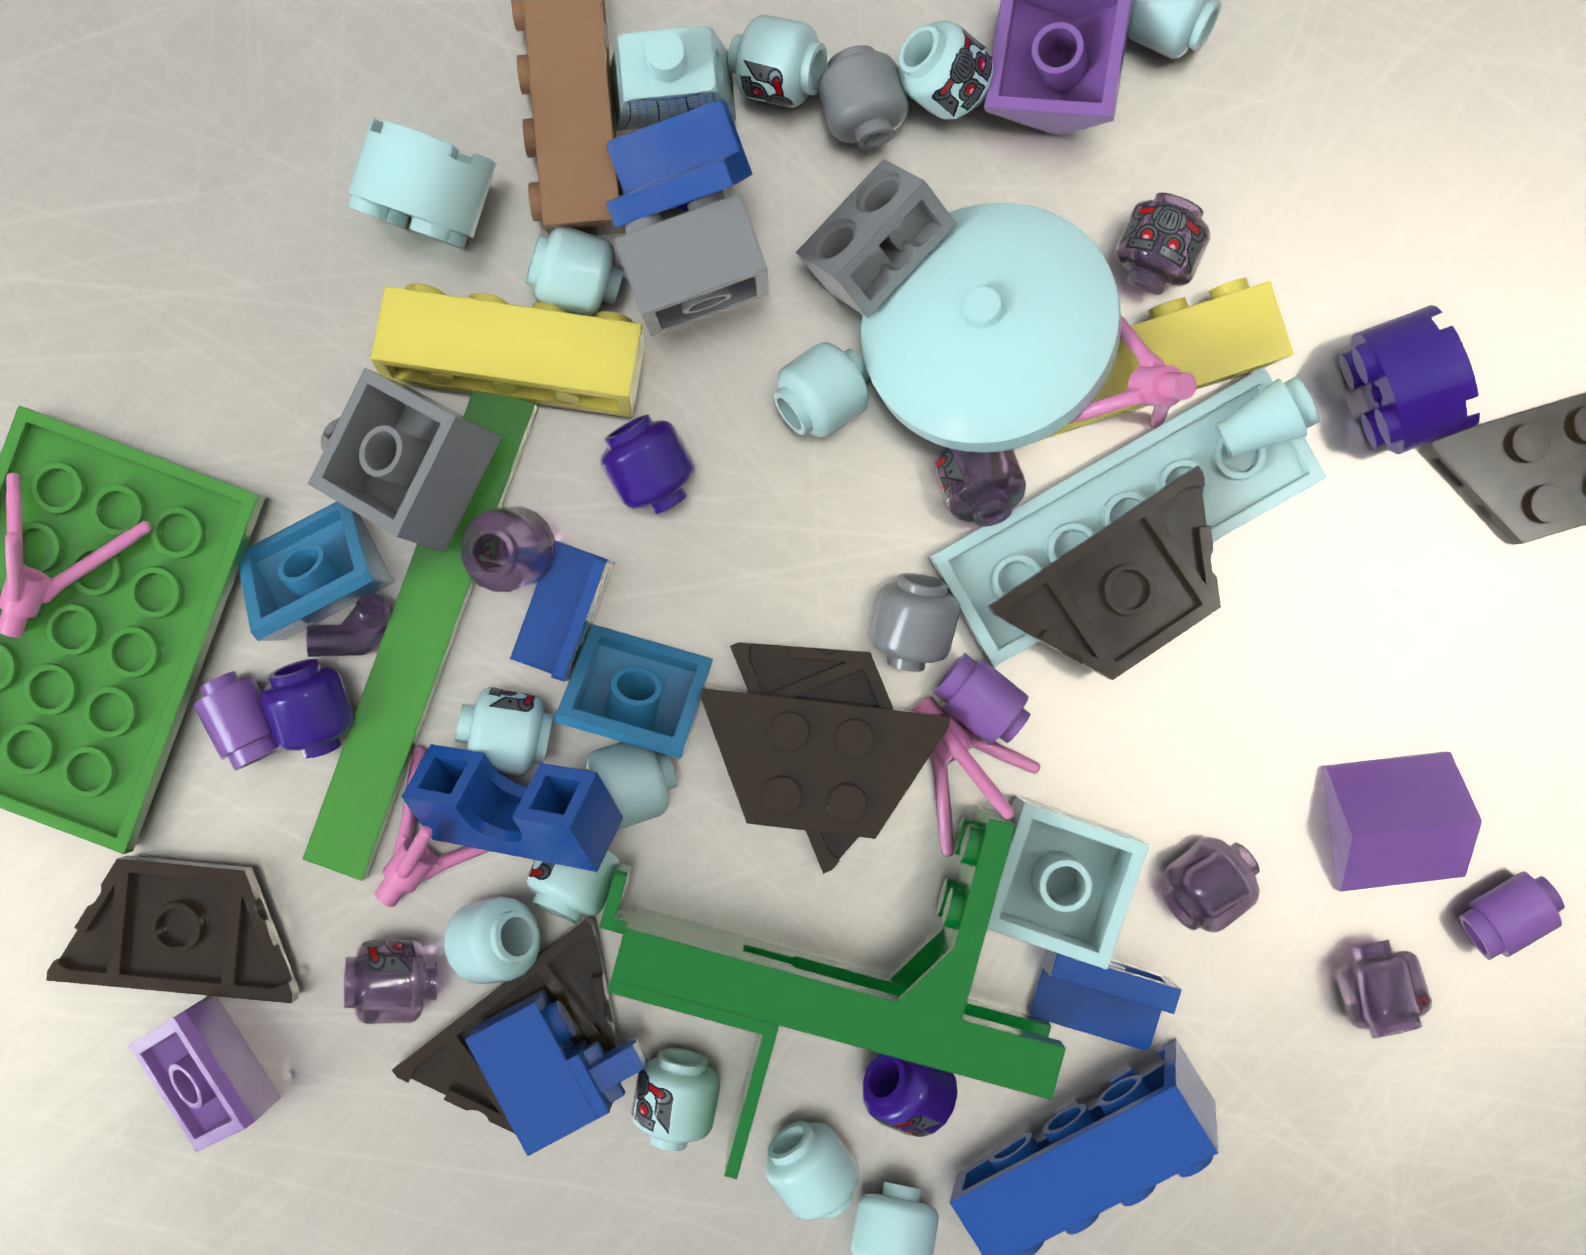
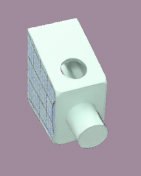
[611,25,736,131]

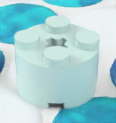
[347,117,497,249]

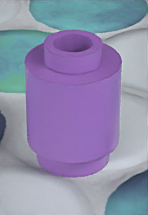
[933,653,1031,745]
[193,671,281,771]
[1459,871,1565,960]

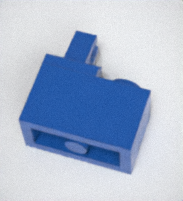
[465,989,648,1157]

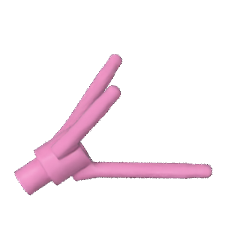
[1067,315,1197,428]
[0,472,152,638]
[912,696,1040,857]
[375,745,489,907]

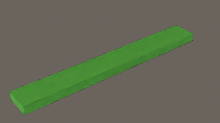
[302,392,538,881]

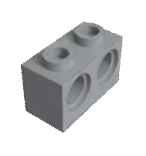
[796,159,957,318]

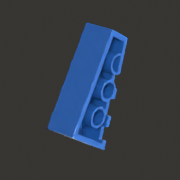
[949,1038,1219,1255]

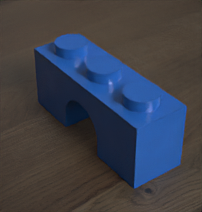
[401,744,624,872]

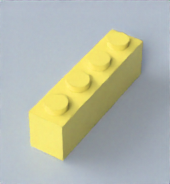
[1039,277,1294,441]
[370,283,645,418]

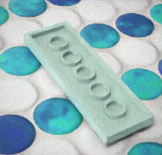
[929,366,1328,667]

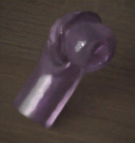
[306,593,393,657]

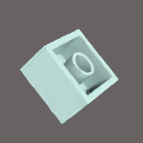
[987,795,1149,970]

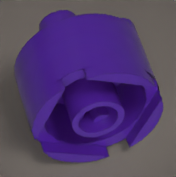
[1339,305,1480,455]

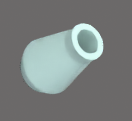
[1215,376,1320,459]

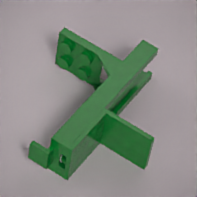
[599,805,1066,1179]

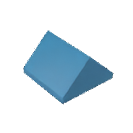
[238,501,395,641]
[555,624,713,759]

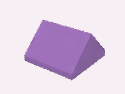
[984,0,1133,136]
[1322,751,1482,892]
[129,996,281,1152]

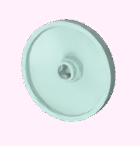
[861,203,1122,453]

